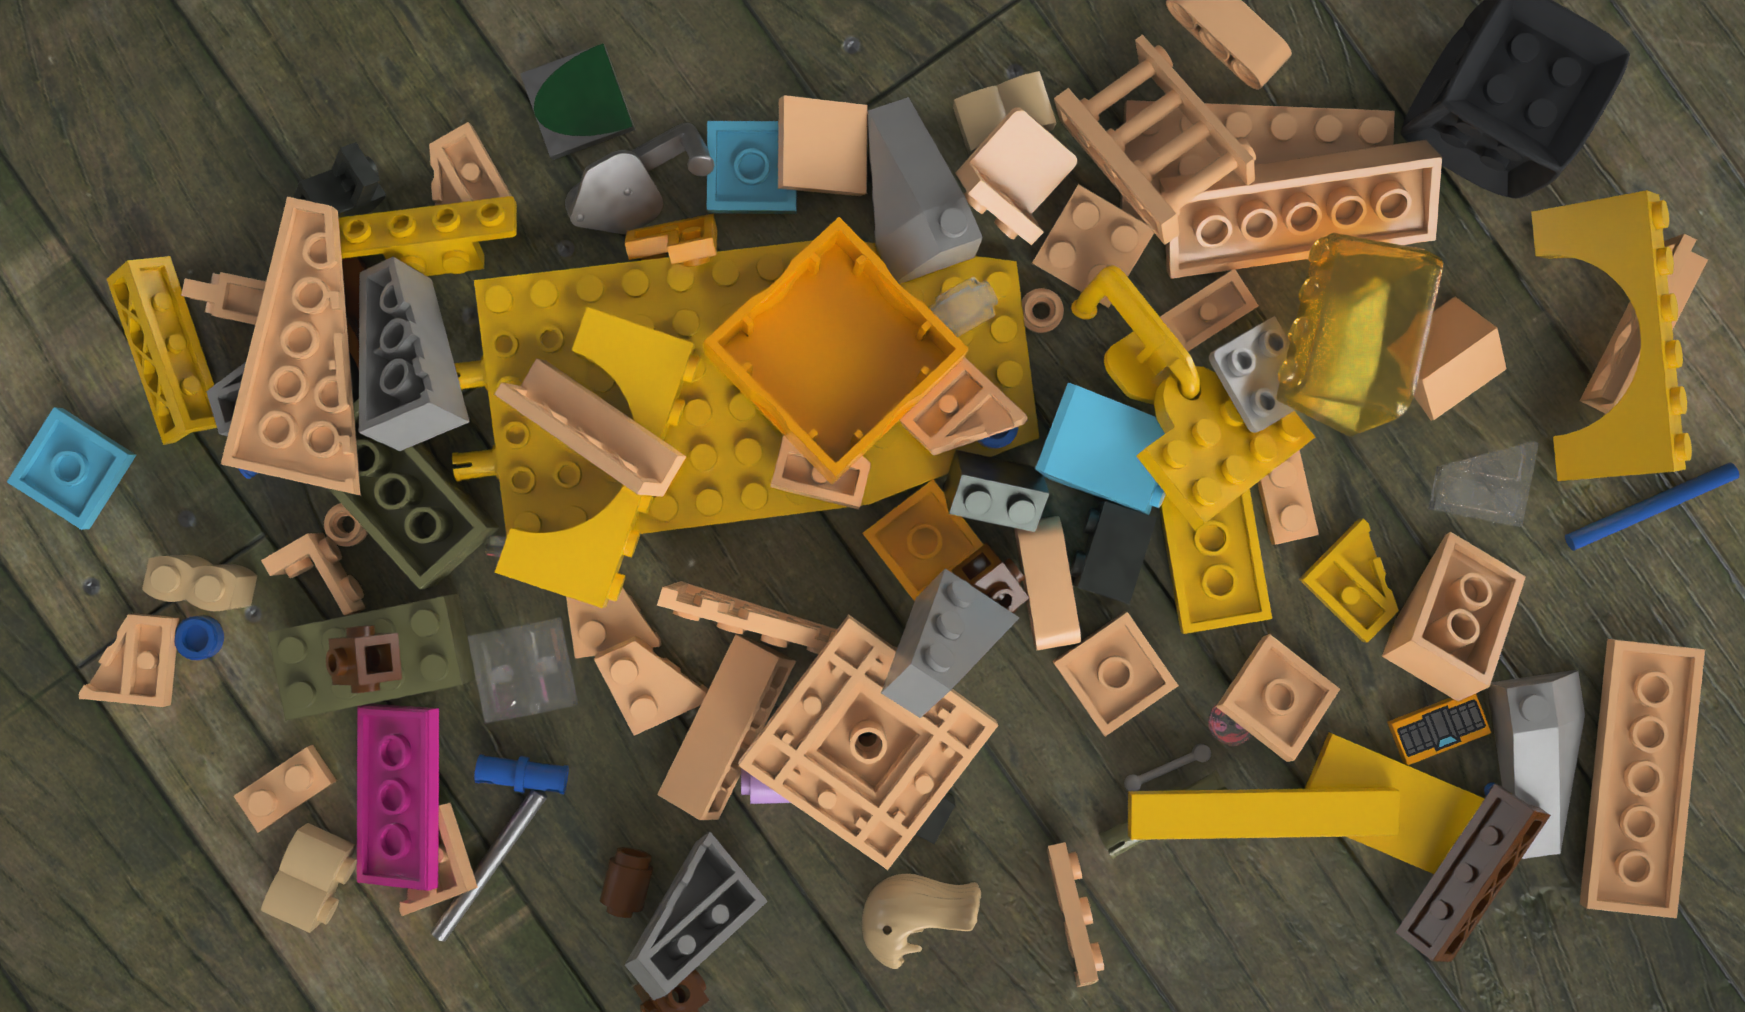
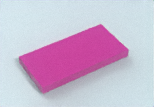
[357,704,439,891]

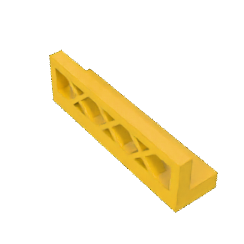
[107,256,217,445]

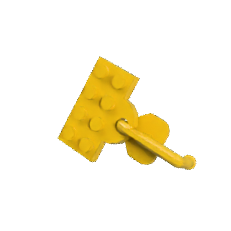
[1071,265,1315,530]

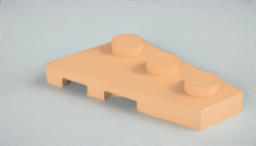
[1047,842,1104,987]

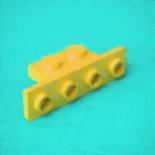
[339,196,517,276]

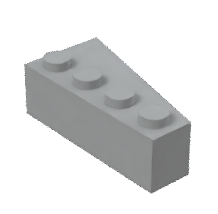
[359,257,470,451]

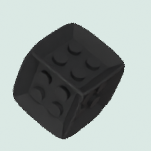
[1400,0,1630,199]

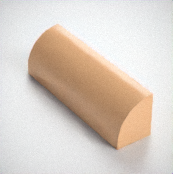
[657,634,796,820]

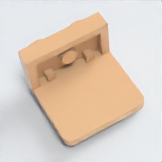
[955,107,1077,246]

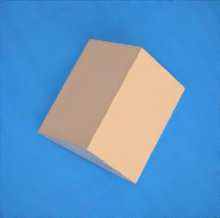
[1380,296,1507,421]

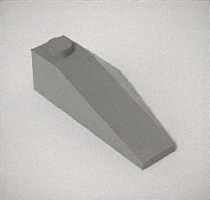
[867,97,983,284]
[1488,670,1585,859]

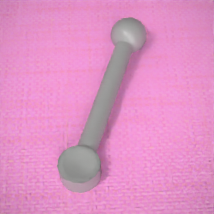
[1124,743,1211,791]

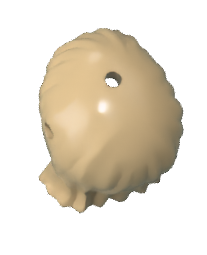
[862,874,981,969]

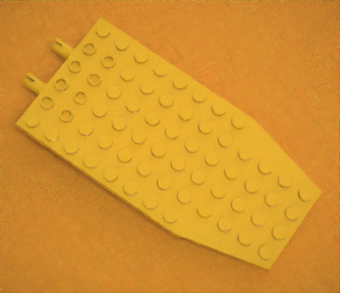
[452,240,1039,537]

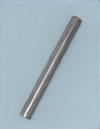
[431,789,548,942]

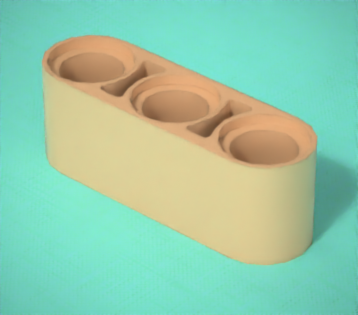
[1166,0,1292,90]
[1014,516,1081,651]

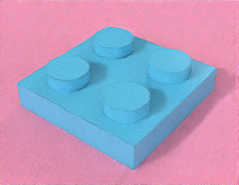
[707,121,797,214]
[7,407,136,530]

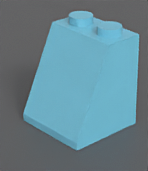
[1035,383,1166,515]

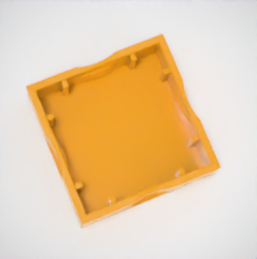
[704,217,969,485]

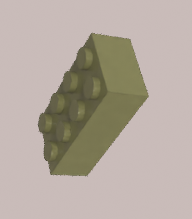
[328,399,500,589]
[267,593,476,721]

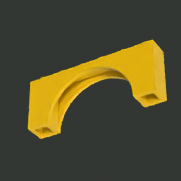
[1531,190,1692,481]
[494,306,700,609]

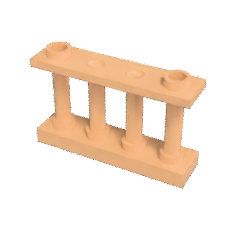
[1054,34,1256,245]

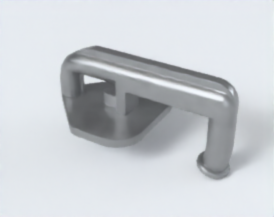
[565,123,715,234]

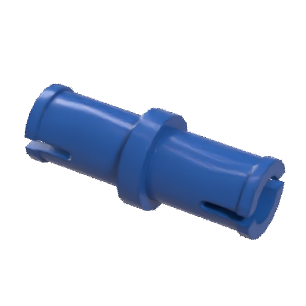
[474,754,569,794]

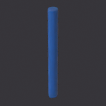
[1565,462,1739,551]

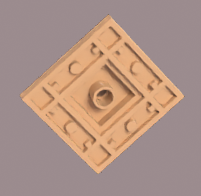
[738,614,998,870]

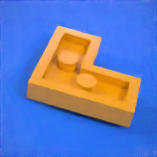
[625,213,718,267]

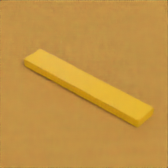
[1128,788,1400,840]

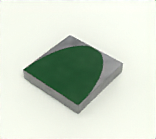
[520,43,636,160]

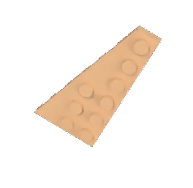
[221,197,361,496]
[657,581,898,654]

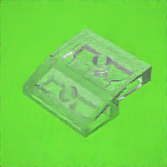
[467,617,578,723]

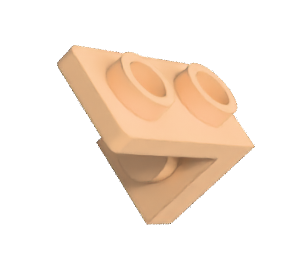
[261,533,366,616]

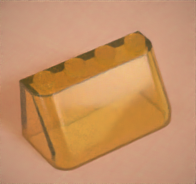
[1275,233,1443,437]

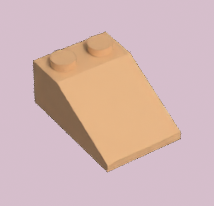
[1382,532,1526,701]

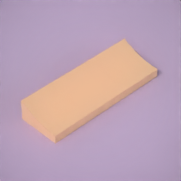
[1159,140,1442,279]

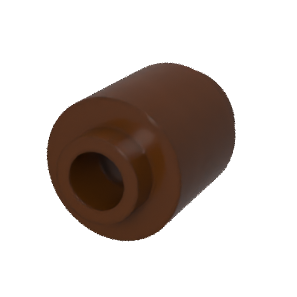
[600,847,653,918]

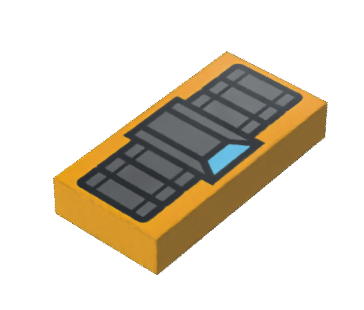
[1387,693,1491,765]

